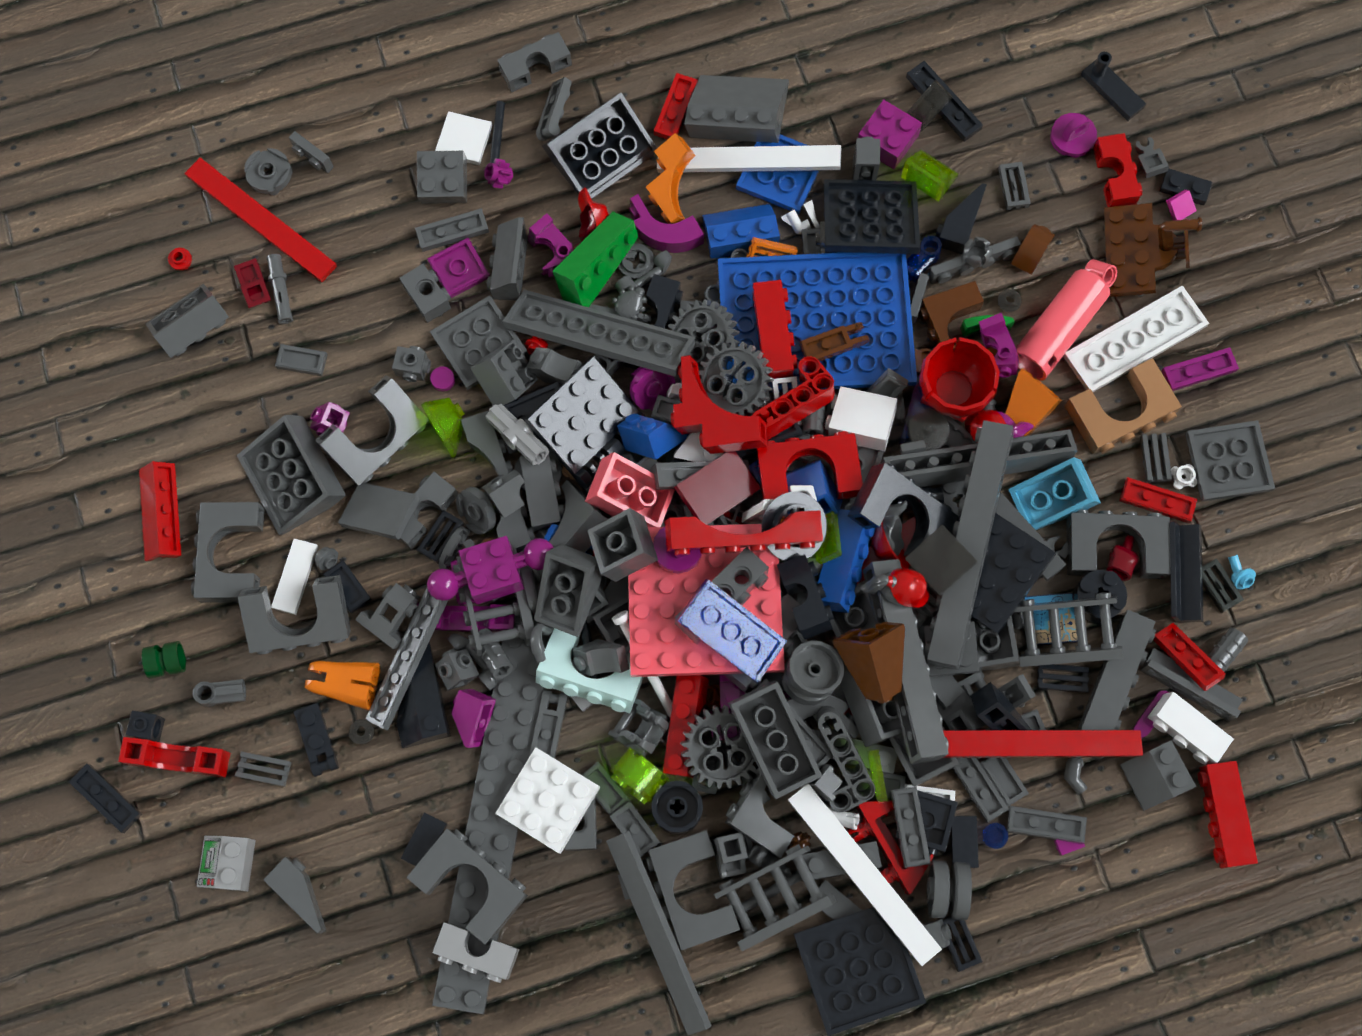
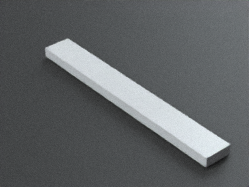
[657,145,841,173]
[788,784,942,966]

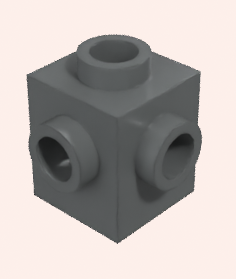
[392,346,431,382]
[435,649,479,691]

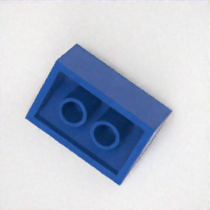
[702,204,780,259]

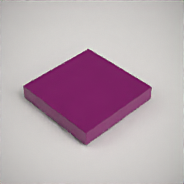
[427,237,490,298]

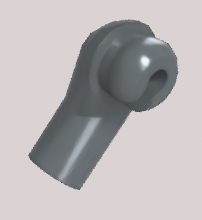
[1064,757,1088,795]

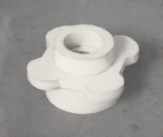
[1171,464,1197,490]

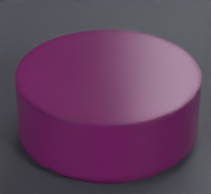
[430,367,455,392]

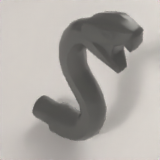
[530,623,554,662]

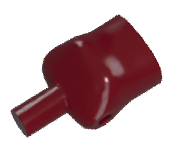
[1106,536,1139,581]

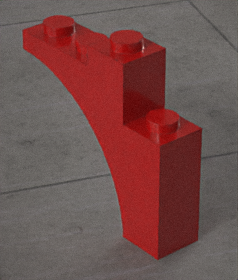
[671,355,767,454]

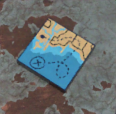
[1024,593,1077,646]

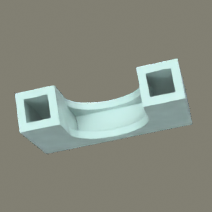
[535,628,644,713]

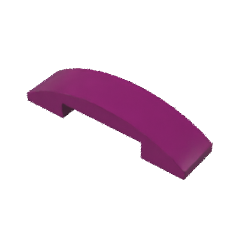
[418,603,515,632]

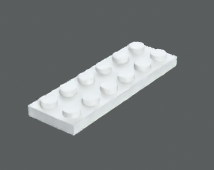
[1063,286,1209,392]

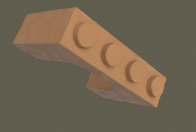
[1065,358,1182,454]

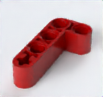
[752,356,834,440]

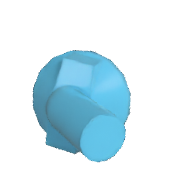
[1228,555,1256,590]

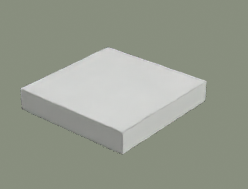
[435,111,493,166]

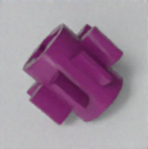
[484,158,513,189]

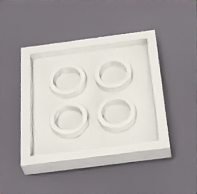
[495,747,600,854]

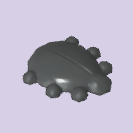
[612,286,647,320]

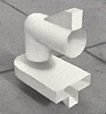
[781,200,821,235]

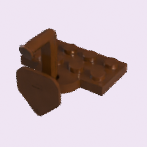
[1104,203,1202,297]

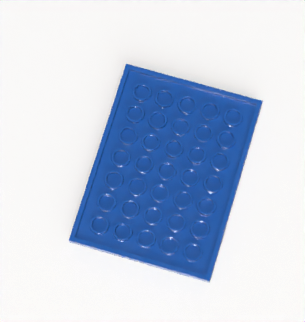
[718,252,917,394]

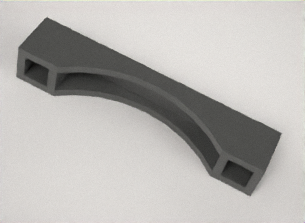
[461,411,535,553]

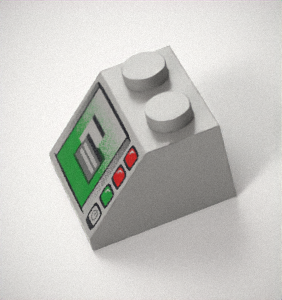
[197,836,256,892]

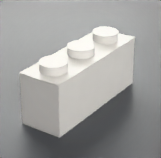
[1147,692,1234,764]

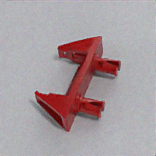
[846,801,934,895]

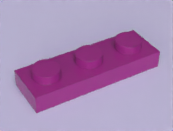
[1161,347,1239,391]

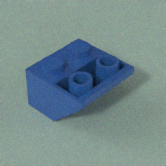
[786,460,843,518]

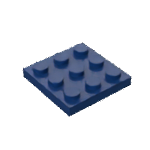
[736,134,819,214]

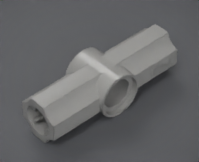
[486,404,549,466]

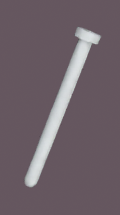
[612,610,673,718]

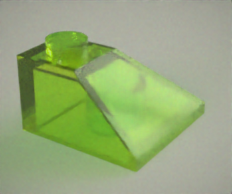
[421,398,465,458]

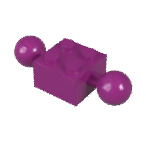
[427,535,554,604]

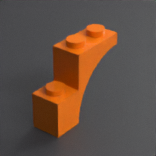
[646,133,696,224]

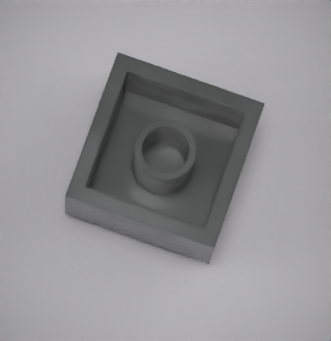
[417,150,467,204]
[587,508,658,582]

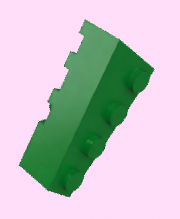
[553,212,639,307]

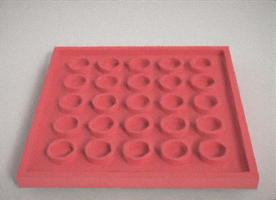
[628,524,785,677]

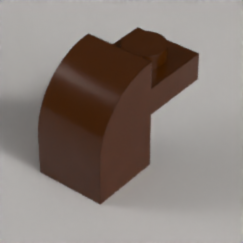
[1011,224,1055,275]

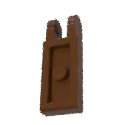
[799,322,870,361]

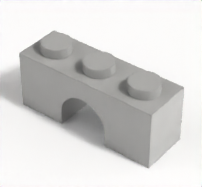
[432,923,520,983]

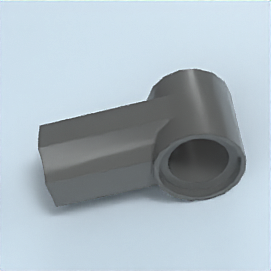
[193,679,246,707]

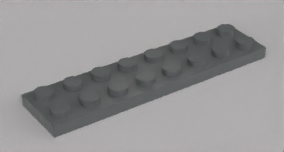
[503,290,695,377]

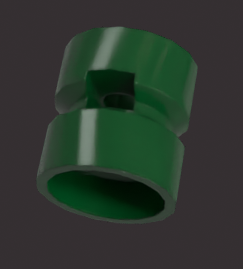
[142,641,186,679]

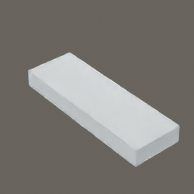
[271,539,319,615]

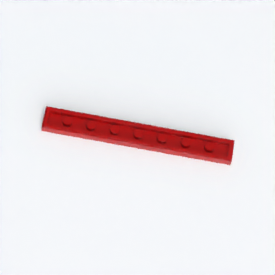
[184,157,337,283]
[943,730,1143,758]

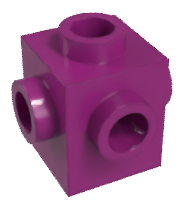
[310,402,350,436]

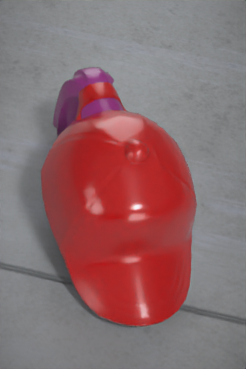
[965,410,1034,443]

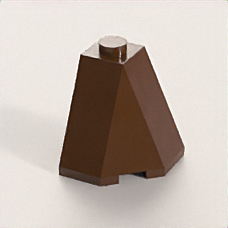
[833,622,905,703]

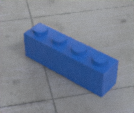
[817,509,875,613]

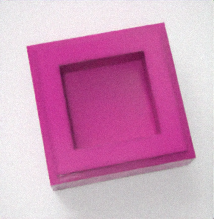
[1166,190,1197,220]

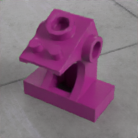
[528,213,573,277]
[979,313,1019,378]

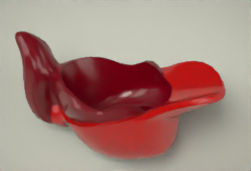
[573,187,609,250]

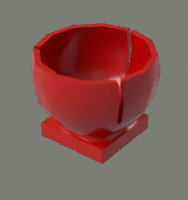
[919,337,1000,423]

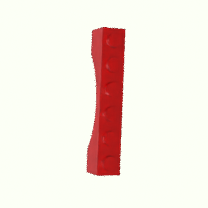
[665,510,823,556]

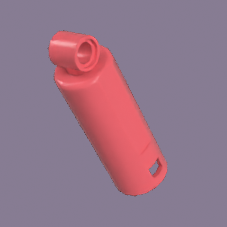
[1016,259,1117,381]

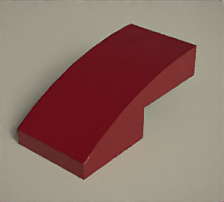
[234,258,272,309]

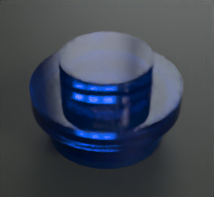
[982,823,1008,849]

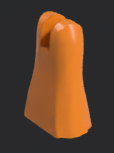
[304,661,380,710]

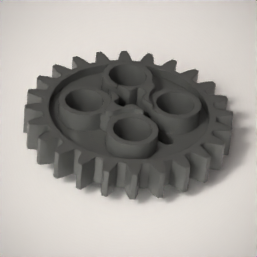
[668,299,740,377]
[699,341,774,416]
[680,705,756,789]

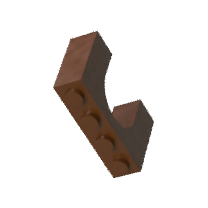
[919,281,997,356]

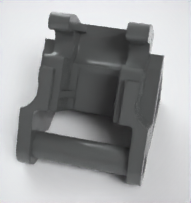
[608,698,670,758]

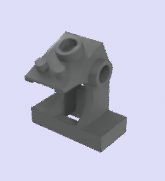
[356,583,421,649]

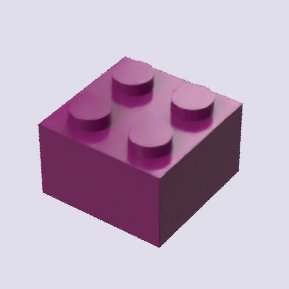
[858,99,922,170]

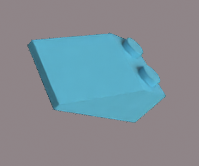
[1008,457,1101,530]

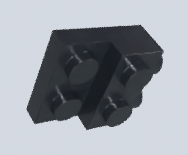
[894,790,958,856]

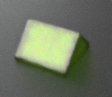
[901,150,959,202]

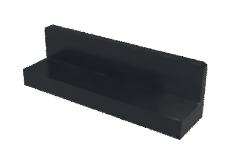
[1170,521,1203,623]

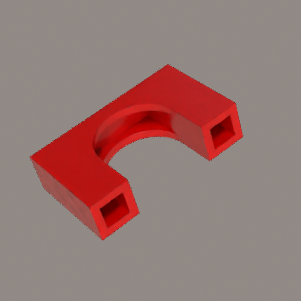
[757,431,863,500]

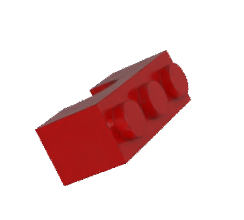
[1093,133,1142,207]

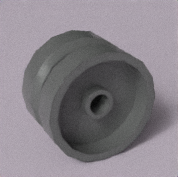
[781,641,844,705]
[927,860,972,920]

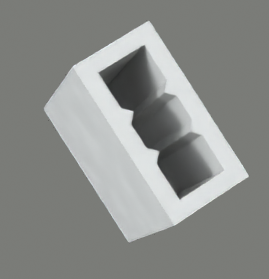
[825,386,897,452]

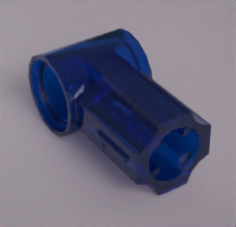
[907,236,942,282]

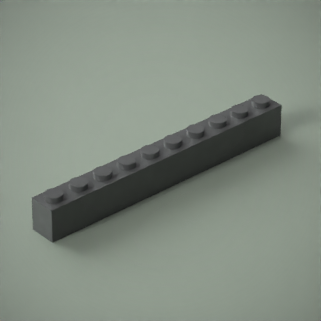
[924,420,1014,670]

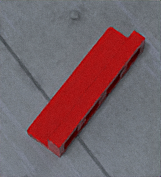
[139,461,181,561]

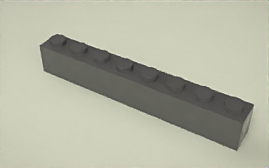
[882,430,1077,488]
[863,559,949,764]

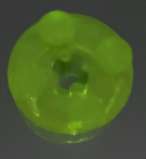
[610,747,669,805]

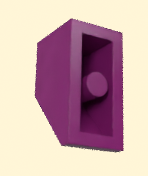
[452,689,496,748]

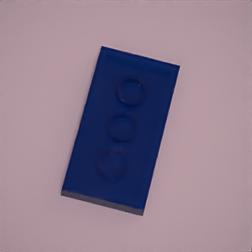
[676,579,787,683]

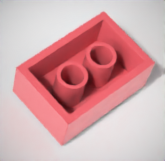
[585,452,675,527]

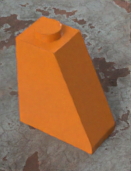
[1005,368,1063,437]

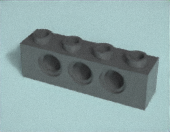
[675,547,769,644]

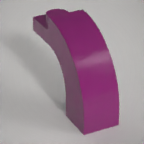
[628,194,704,253]

